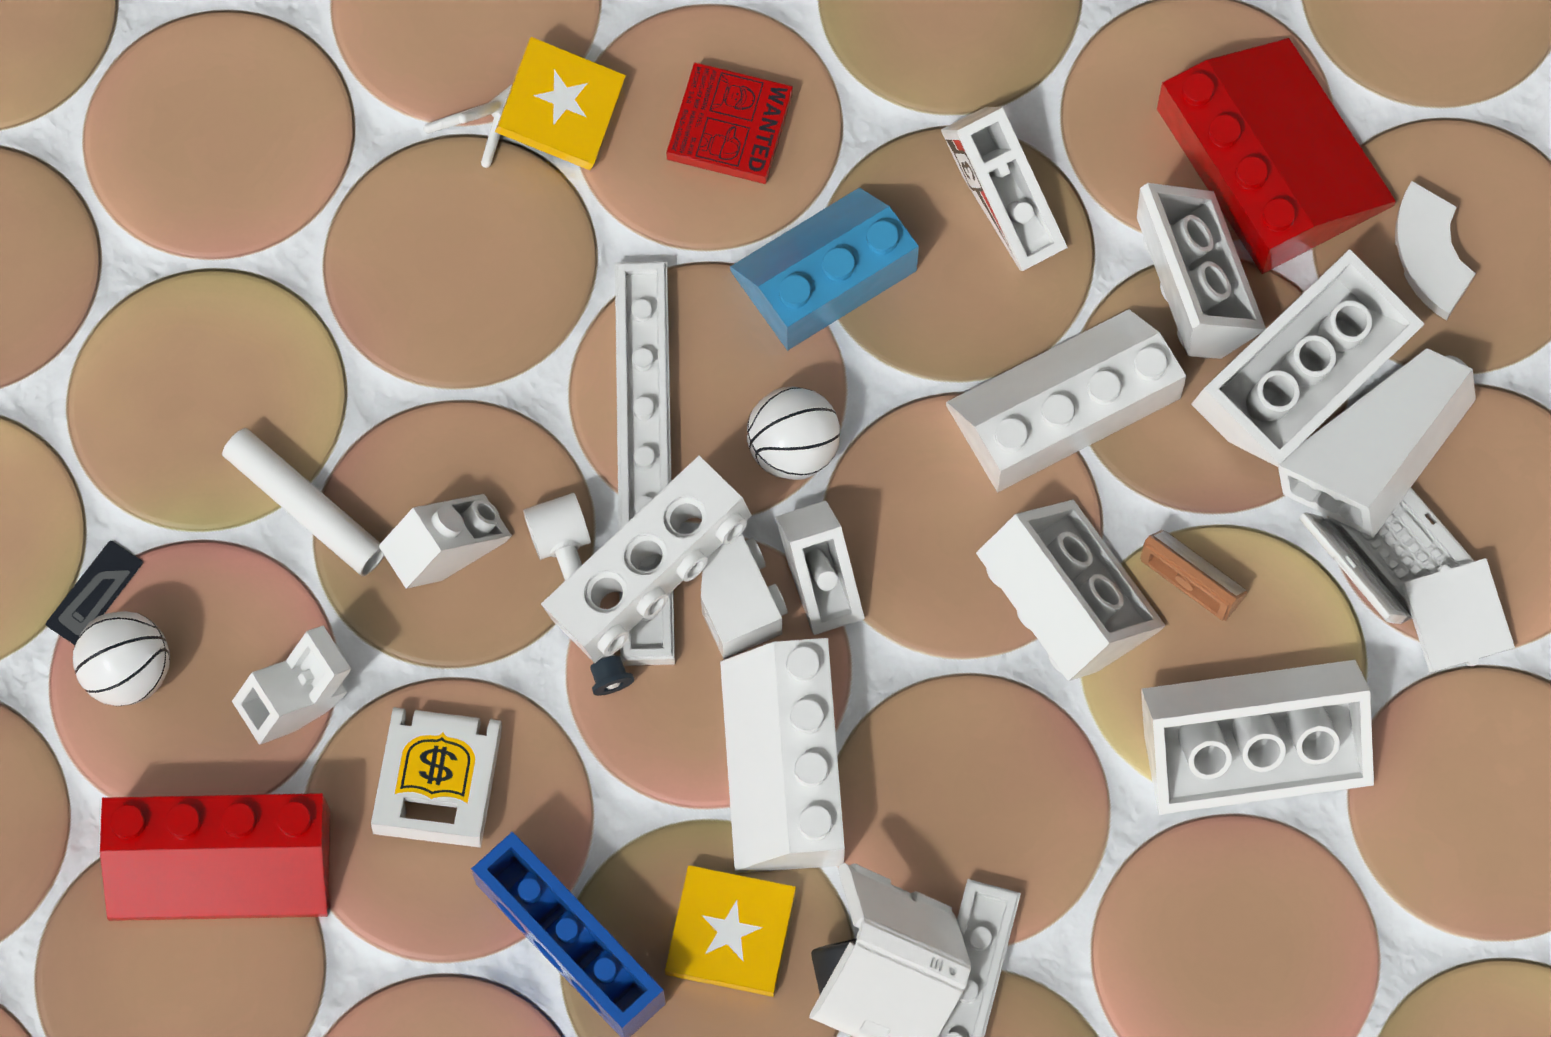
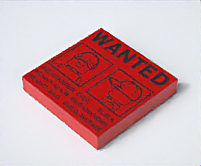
[666,62,793,184]

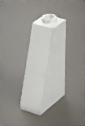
[1278,348,1476,538]

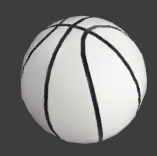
[747,386,840,480]
[73,611,170,706]

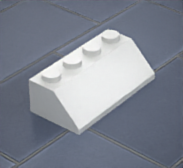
[1191,249,1424,467]
[946,309,1186,493]
[720,638,845,873]
[1141,660,1374,815]

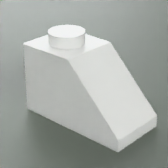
[775,501,865,635]

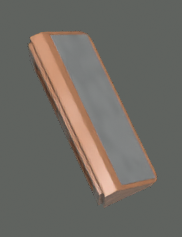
[1140,530,1247,621]

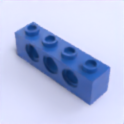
[471,831,666,1037]

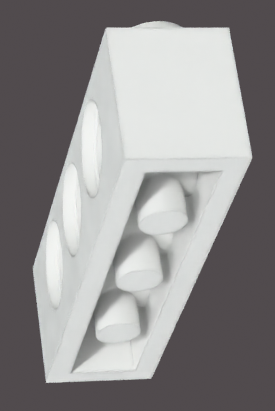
[541,456,752,663]

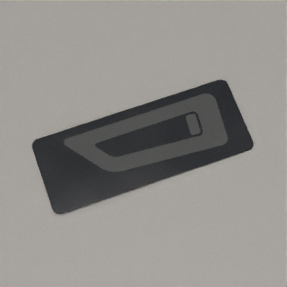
[46,541,143,645]

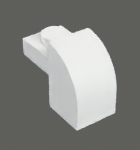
[232,625,351,745]

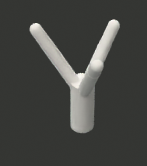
[423,84,512,168]

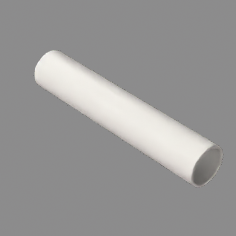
[222,428,384,576]

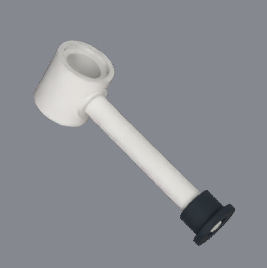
[523,493,634,696]

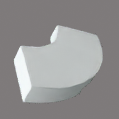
[1395,181,1476,321]

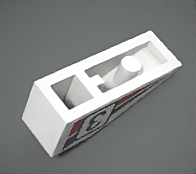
[941,107,1068,271]

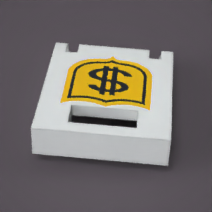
[371,707,502,848]

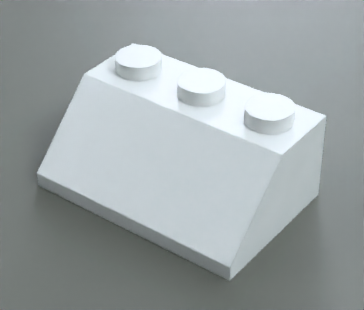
[1137,183,1266,359]
[976,500,1166,681]

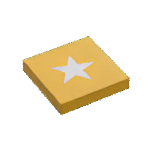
[495,37,626,170]
[665,865,796,997]

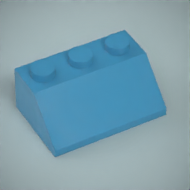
[730,188,919,351]

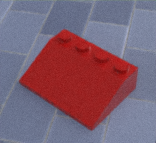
[1157,38,1396,274]

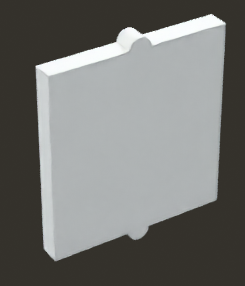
[1401,558,1515,673]

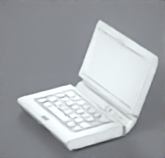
[1299,488,1474,624]
[809,863,971,1037]

